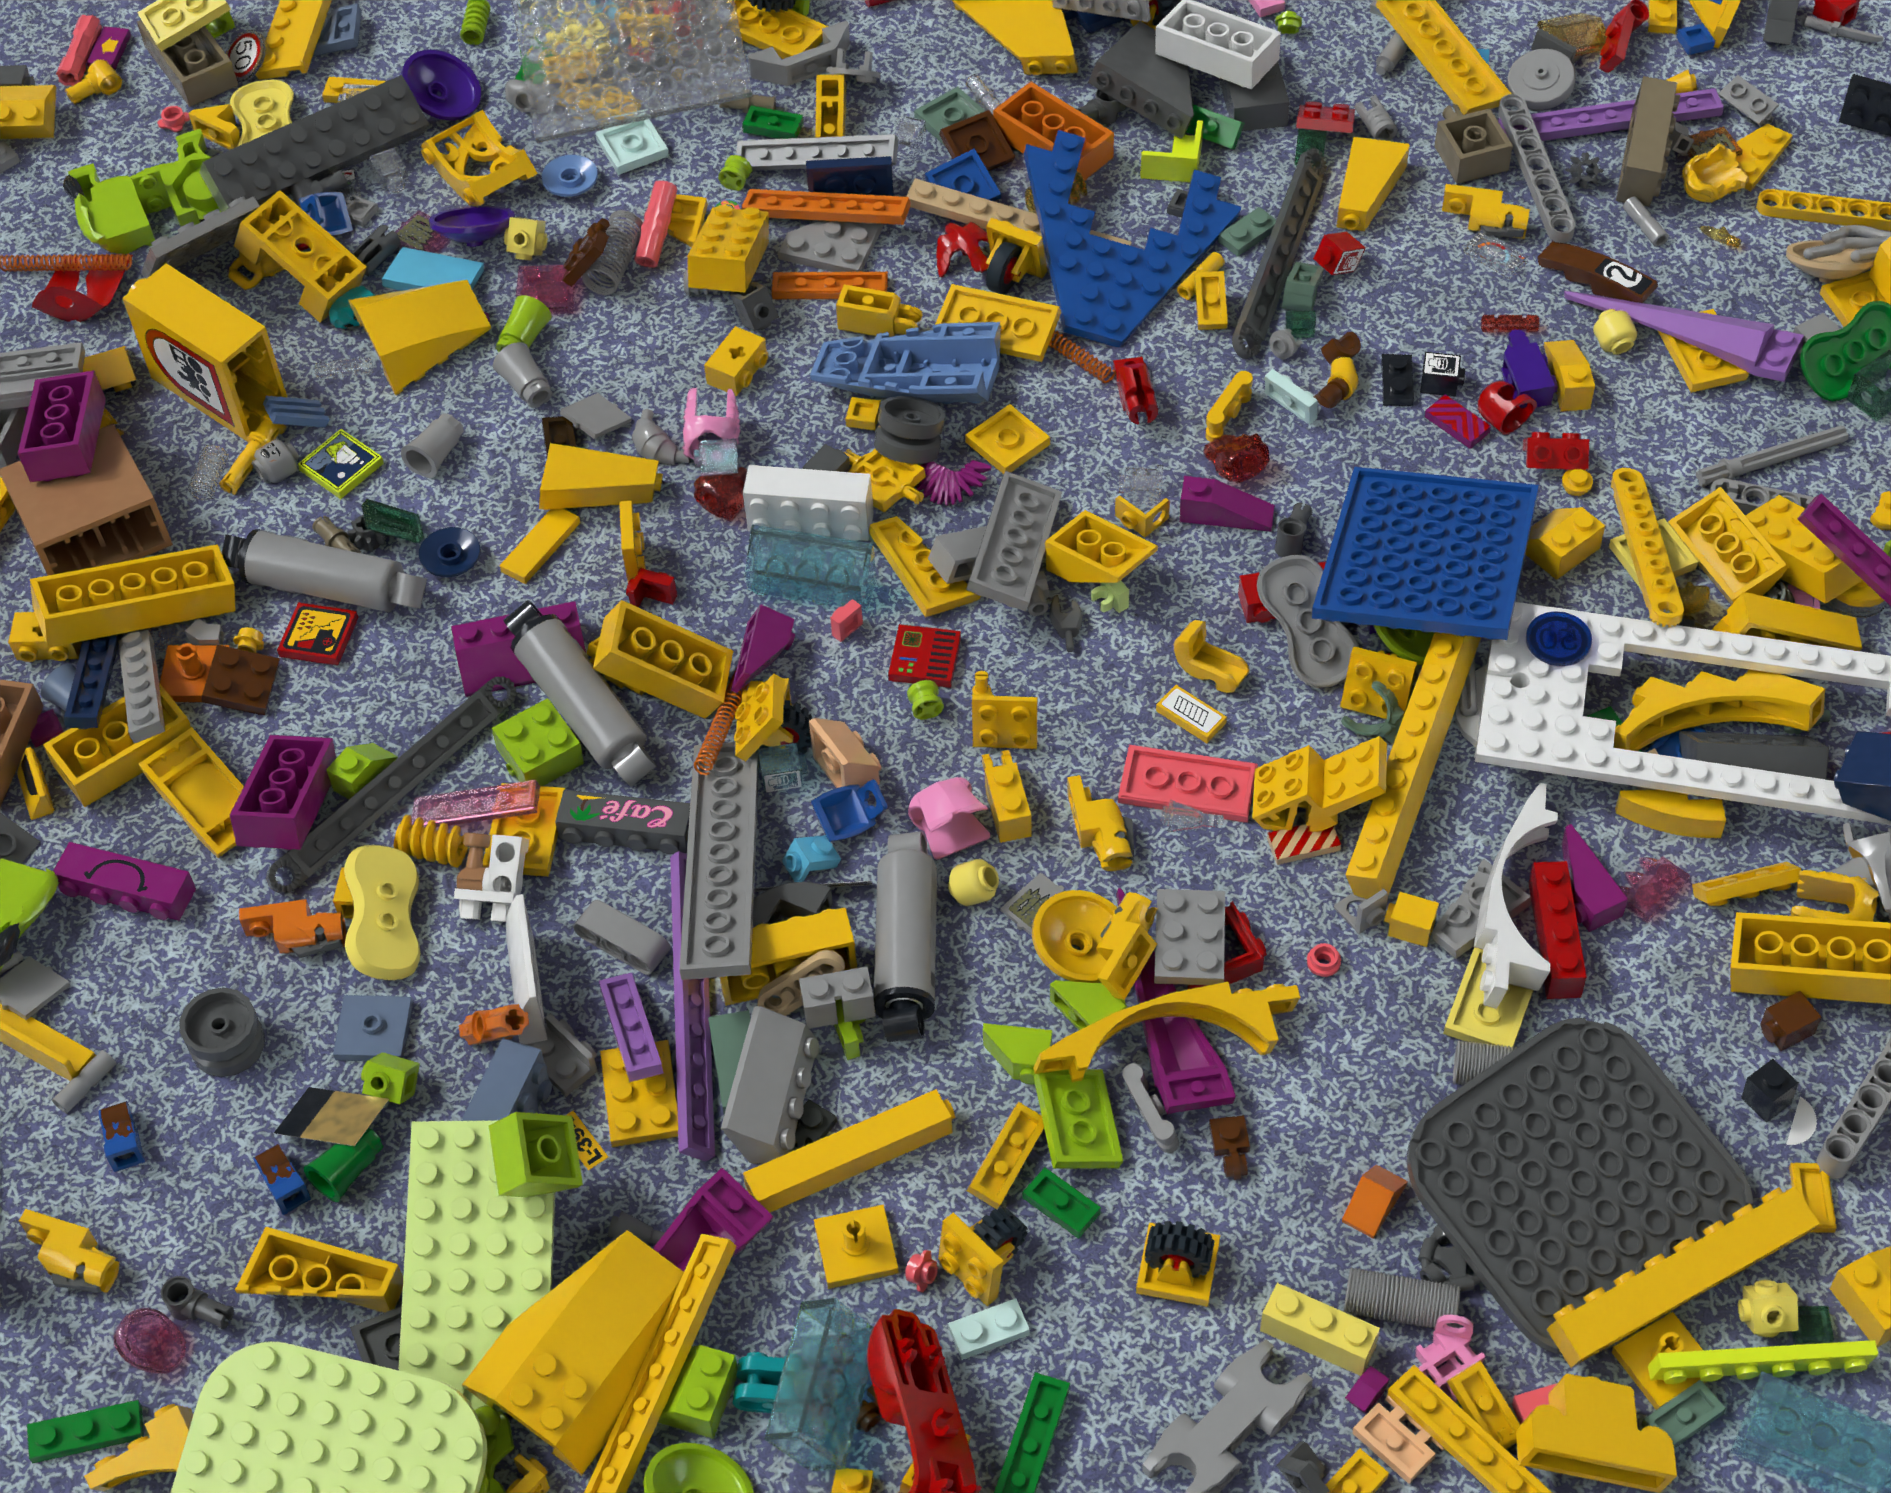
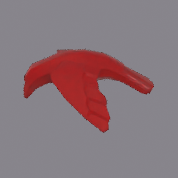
[936,222,989,277]

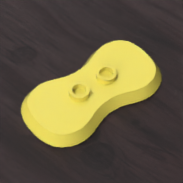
[230,80,294,146]
[344,845,421,980]

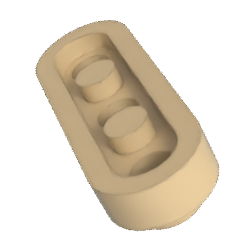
[757,950,845,1016]

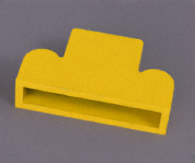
[1516,1374,1677,1493]

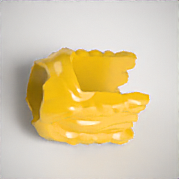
[1791,870,1879,922]

